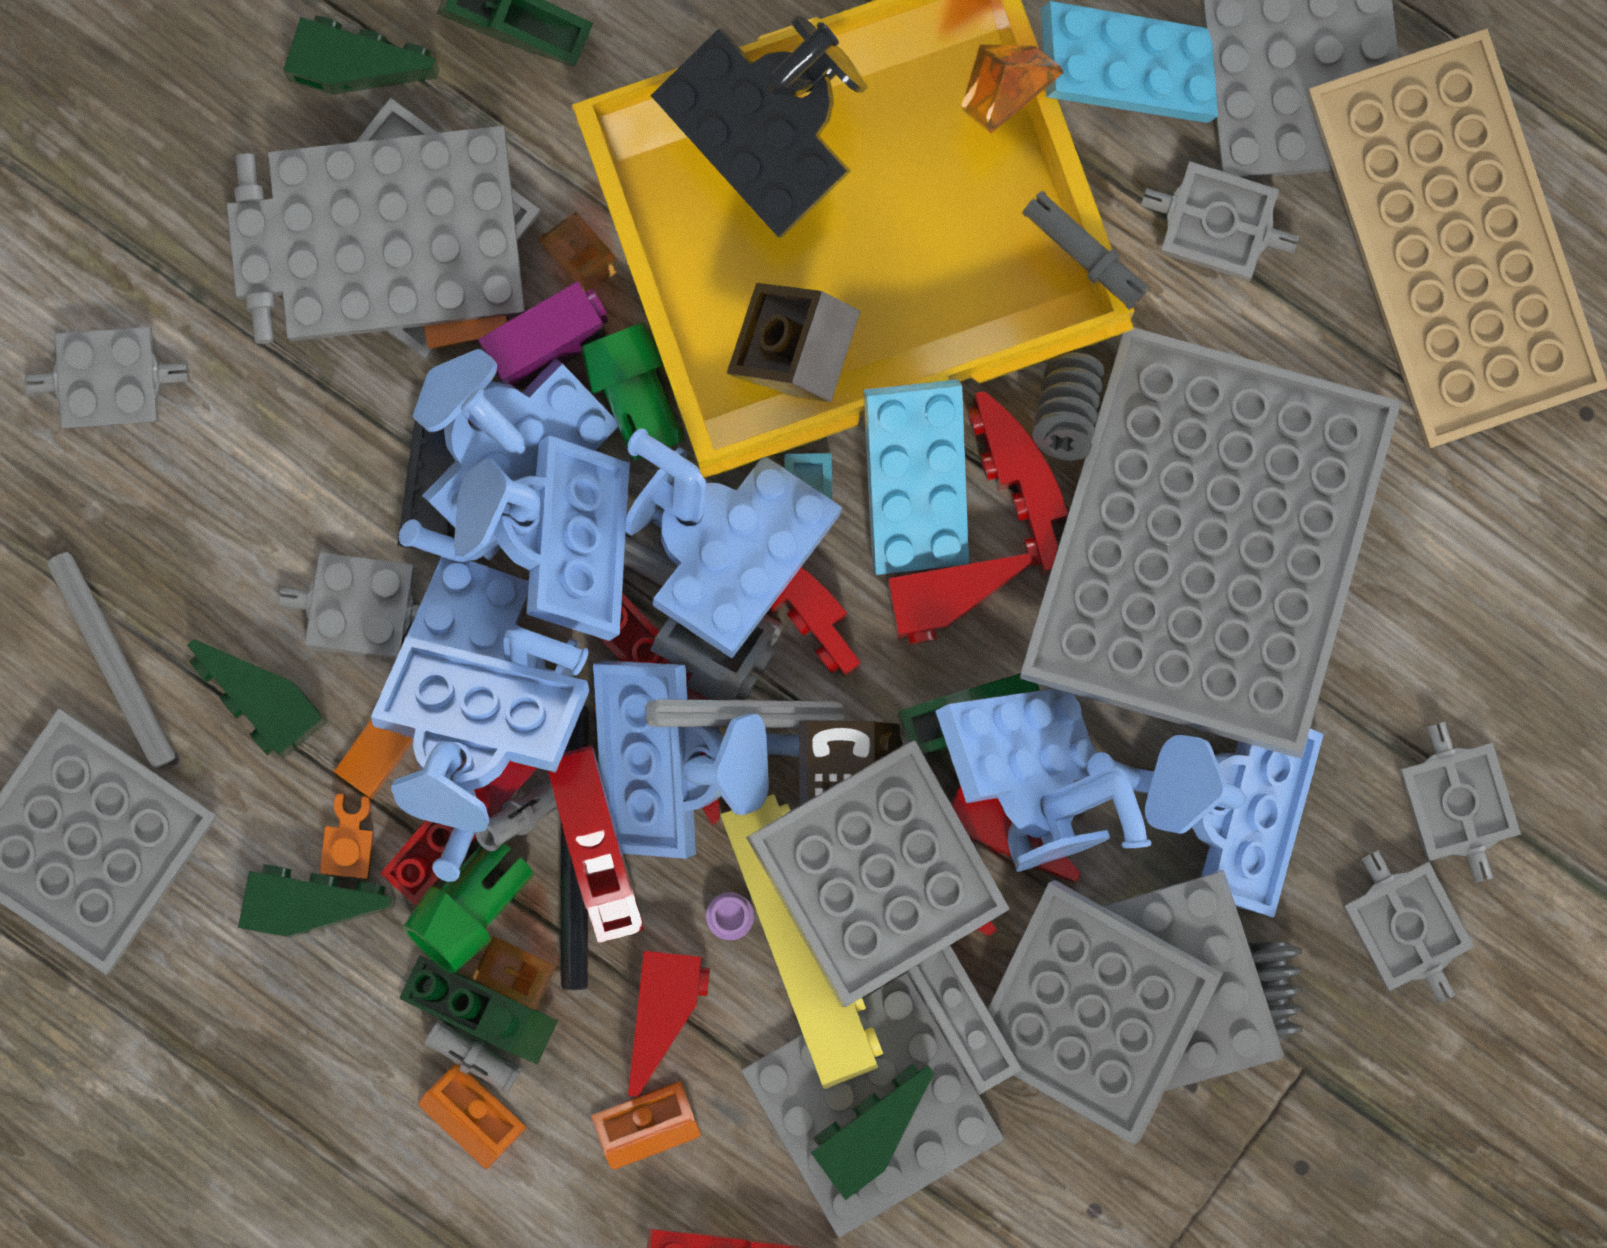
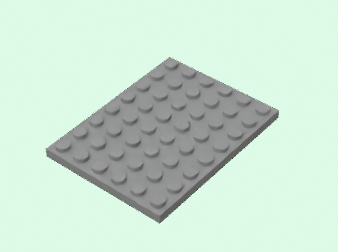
[1020,327,1401,759]

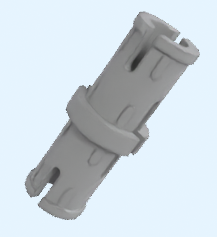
[475,781,558,851]
[424,1019,522,1094]

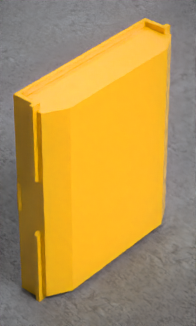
[571,0,1135,479]

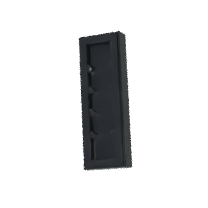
[397,420,455,550]

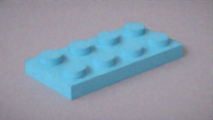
[1041,1,1218,123]
[863,379,969,575]

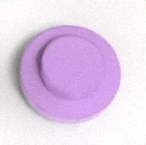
[706,892,754,940]

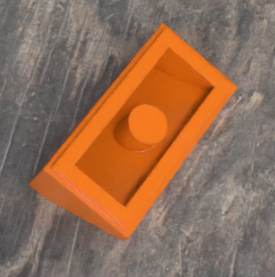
[333,719,413,799]
[418,1063,527,1169]
[591,1081,701,1170]

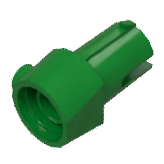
[580,322,684,461]
[402,841,534,973]

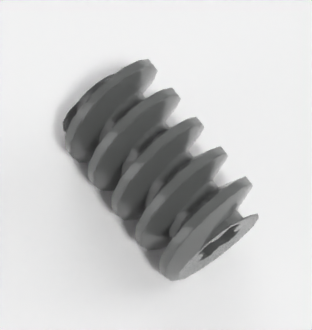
[1032,352,1105,461]
[1248,942,1302,1039]

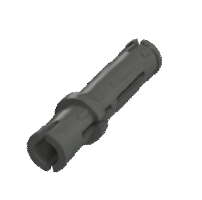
[1022,191,1150,310]

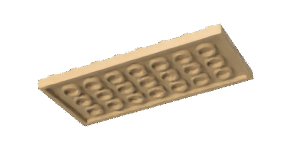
[1306,28,1607,449]

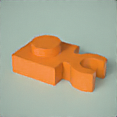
[320,794,375,879]

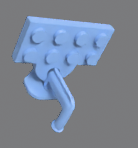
[413,349,618,561]
[625,428,842,658]
[399,435,630,641]
[372,556,589,739]
[371,637,589,882]
[593,661,799,859]
[936,689,1151,872]
[1087,729,1324,918]

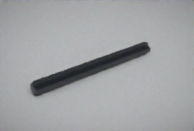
[561,706,588,990]

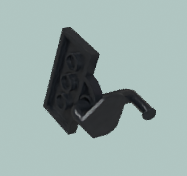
[650,16,868,238]

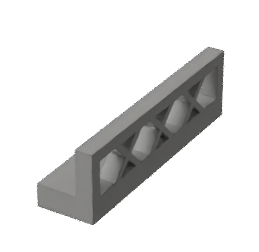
[906,945,1022,1094]

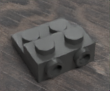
[650,617,776,700]

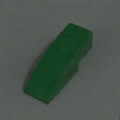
[436,0,593,67]

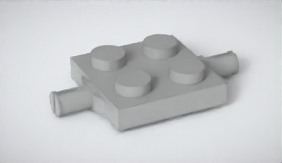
[1140,161,1299,282]
[25,327,189,429]
[278,552,420,660]
[1399,722,1521,883]
[1342,850,1474,1004]

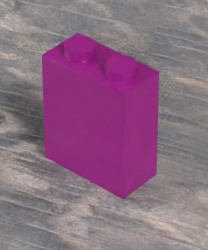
[478,281,609,390]

